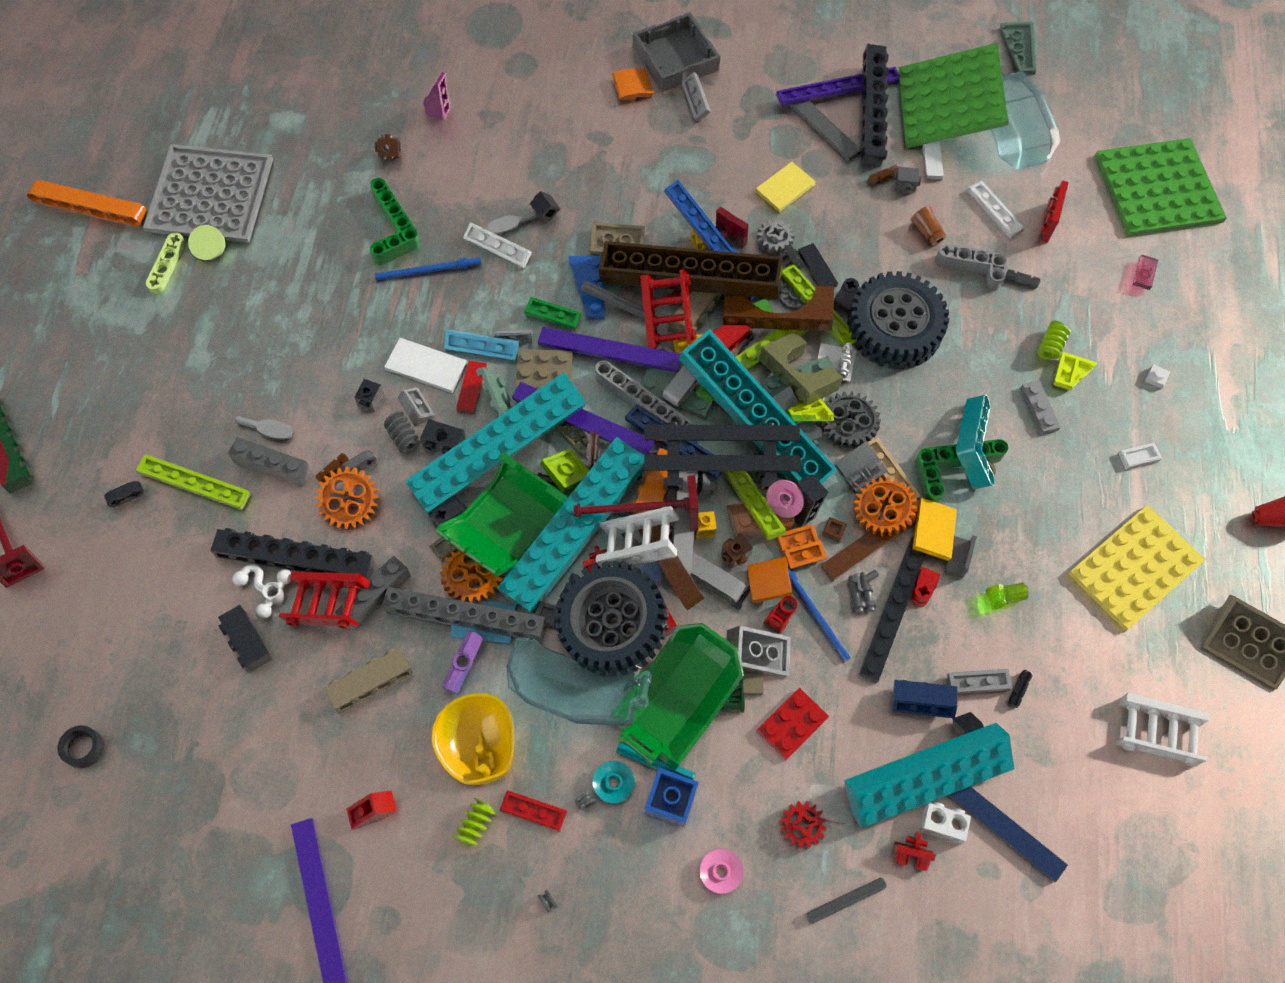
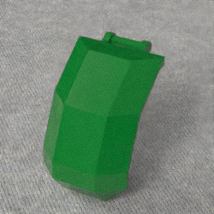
[609,623,744,770]

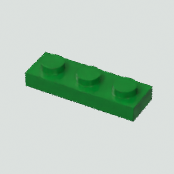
[524,297,581,330]

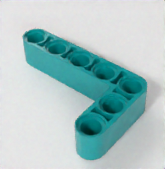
[956,394,995,489]

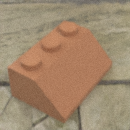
[726,497,794,539]

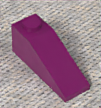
[423,72,451,120]

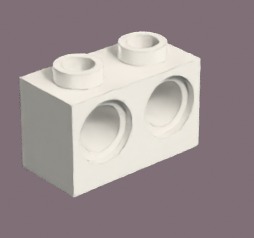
[919,802,971,845]

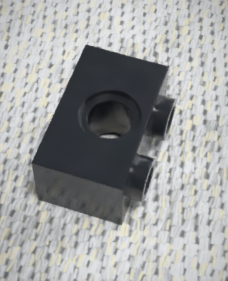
[420,419,466,454]

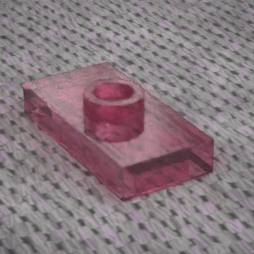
[1133,254,1158,290]

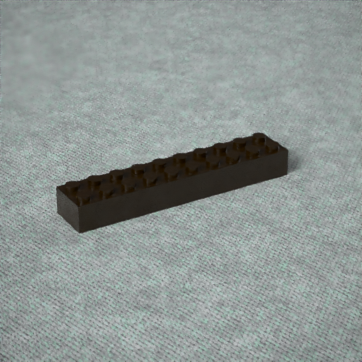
[599,241,783,299]

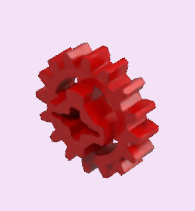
[780,801,827,849]

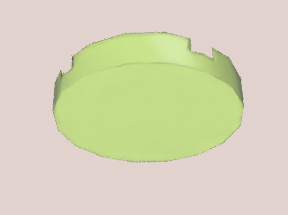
[188,225,225,261]

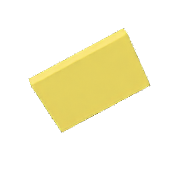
[755,162,816,213]

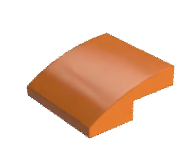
[612,68,654,101]
[776,524,827,569]
[747,557,792,603]

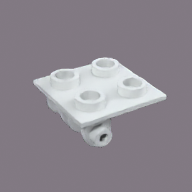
[818,343,856,382]

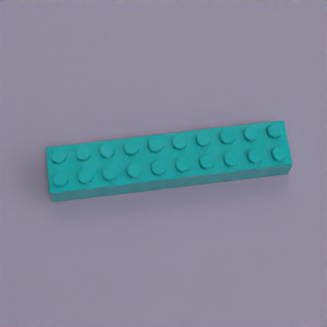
[679,329,837,485]
[405,372,586,515]
[498,437,644,614]

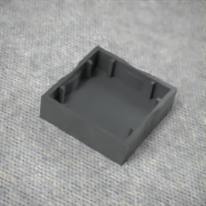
[632,12,721,92]

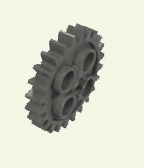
[820,391,881,448]

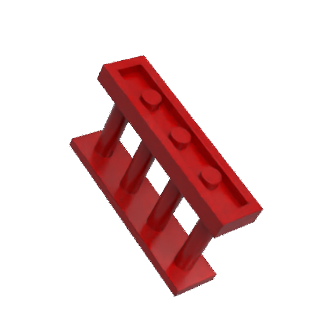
[640,270,696,349]
[279,572,370,629]

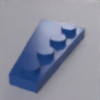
[569,256,605,320]

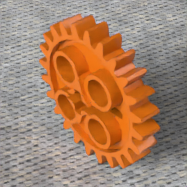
[315,466,380,530]
[854,477,917,537]
[440,549,505,604]

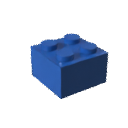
[644,768,699,827]

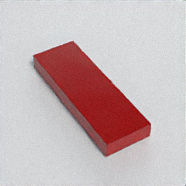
[456,360,487,414]
[499,790,567,832]

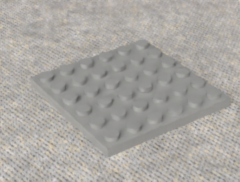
[143,144,273,243]

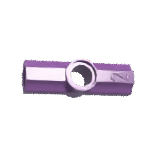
[441,631,484,694]

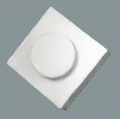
[1145,364,1170,389]

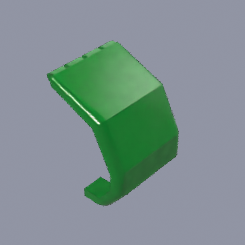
[436,451,568,576]

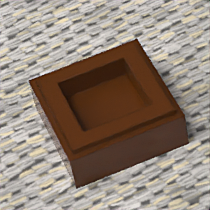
[822,517,847,543]

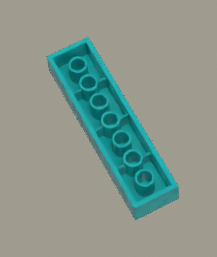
[844,722,1014,828]

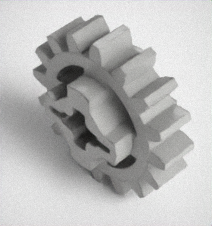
[756,219,795,255]

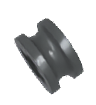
[575,791,596,811]
[538,890,557,913]

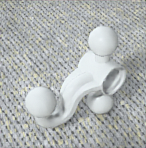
[232,564,292,619]

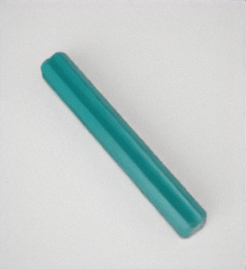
[616,743,695,780]

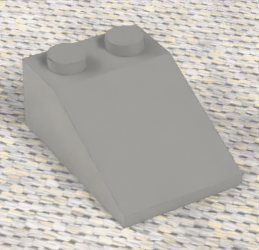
[726,625,791,677]

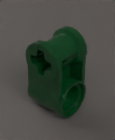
[723,677,745,713]

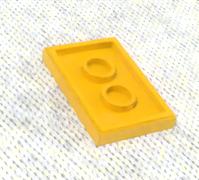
[913,498,957,561]

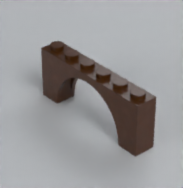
[723,286,834,332]

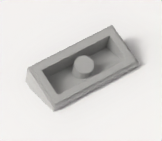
[494,330,532,343]
[398,387,435,426]

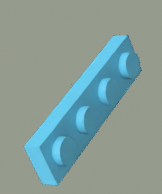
[444,330,519,360]

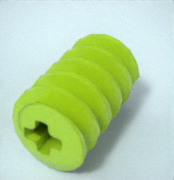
[1037,321,1071,360]
[452,797,496,847]

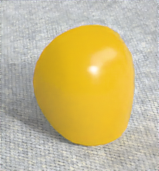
[432,693,515,785]

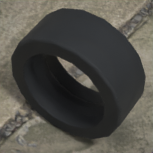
[57,725,104,768]

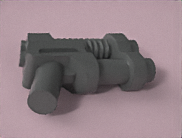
[848,570,879,614]

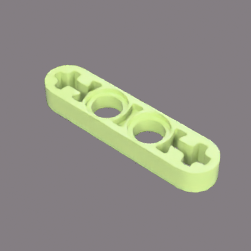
[146,233,185,294]

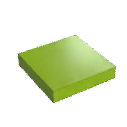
[540,448,589,492]

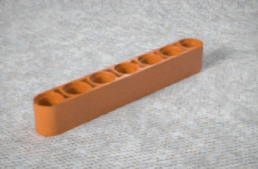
[27,180,147,227]

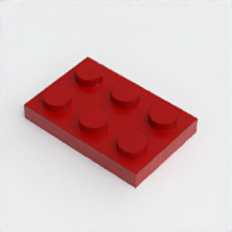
[1040,180,1069,243]
[757,687,829,760]

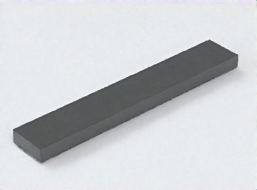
[790,101,861,161]

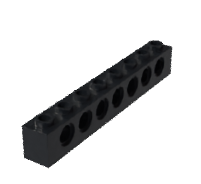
[861,43,889,166]
[210,528,375,579]

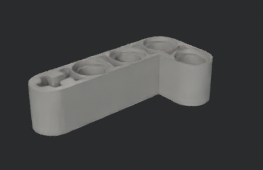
[935,244,1007,291]
[662,366,699,407]

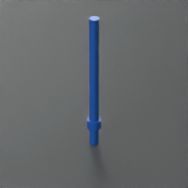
[375,257,482,281]
[788,568,851,662]

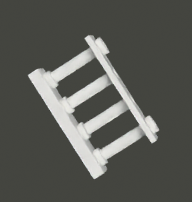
[596,506,679,568]
[1116,693,1210,767]

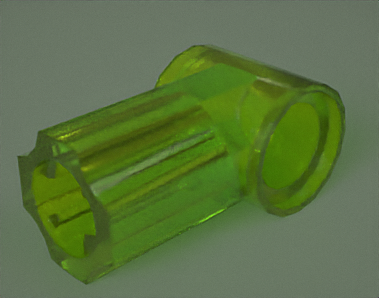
[985,582,1029,609]

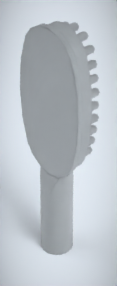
[487,211,539,235]
[235,416,292,440]

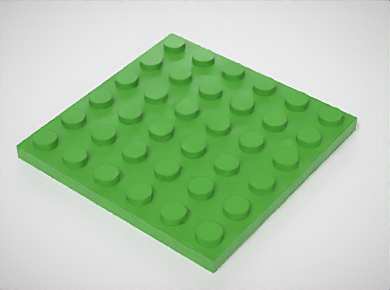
[898,43,1009,148]
[1095,138,1227,236]

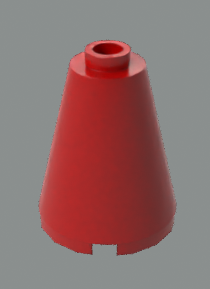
[1252,496,1285,527]

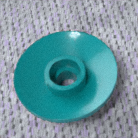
[593,761,635,804]

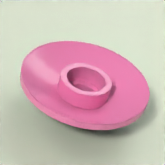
[766,480,804,518]
[700,849,743,894]

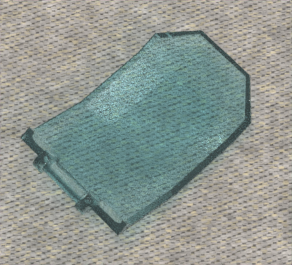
[991,71,1060,169]
[506,638,652,726]

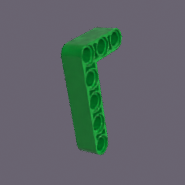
[370,178,420,265]
[915,439,1009,503]

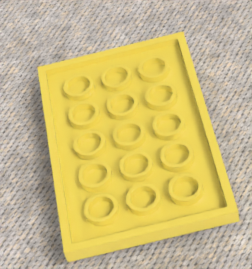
[1068,505,1206,631]

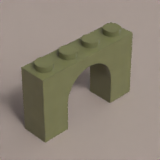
[759,332,843,406]

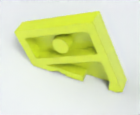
[1053,352,1097,390]
[786,399,834,421]

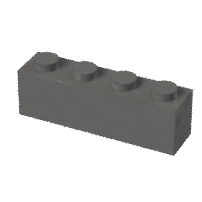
[228,437,311,487]
[335,555,411,632]

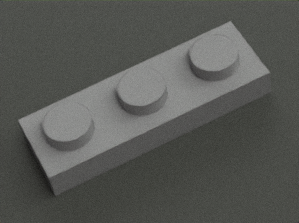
[681,72,711,122]
[1021,380,1061,435]
[947,669,1012,694]

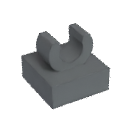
[781,244,804,267]
[697,474,717,500]

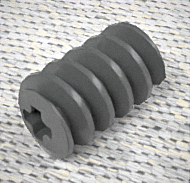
[384,411,421,454]

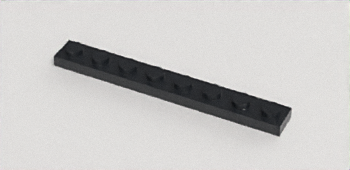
[859,536,926,683]

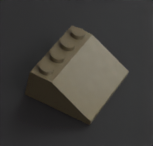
[1201,595,1285,690]

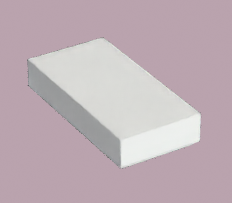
[1118,442,1162,470]

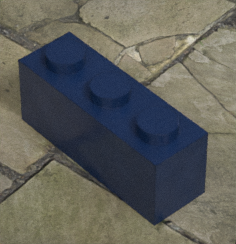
[892,680,957,719]

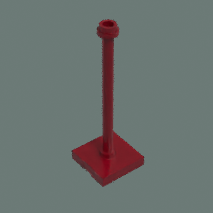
[665,206,749,306]
[573,475,699,531]
[0,518,44,588]

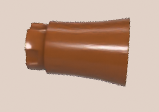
[910,206,947,246]

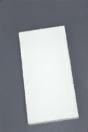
[384,338,467,394]

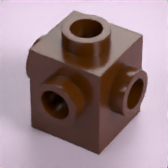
[375,134,401,160]
[721,534,753,568]

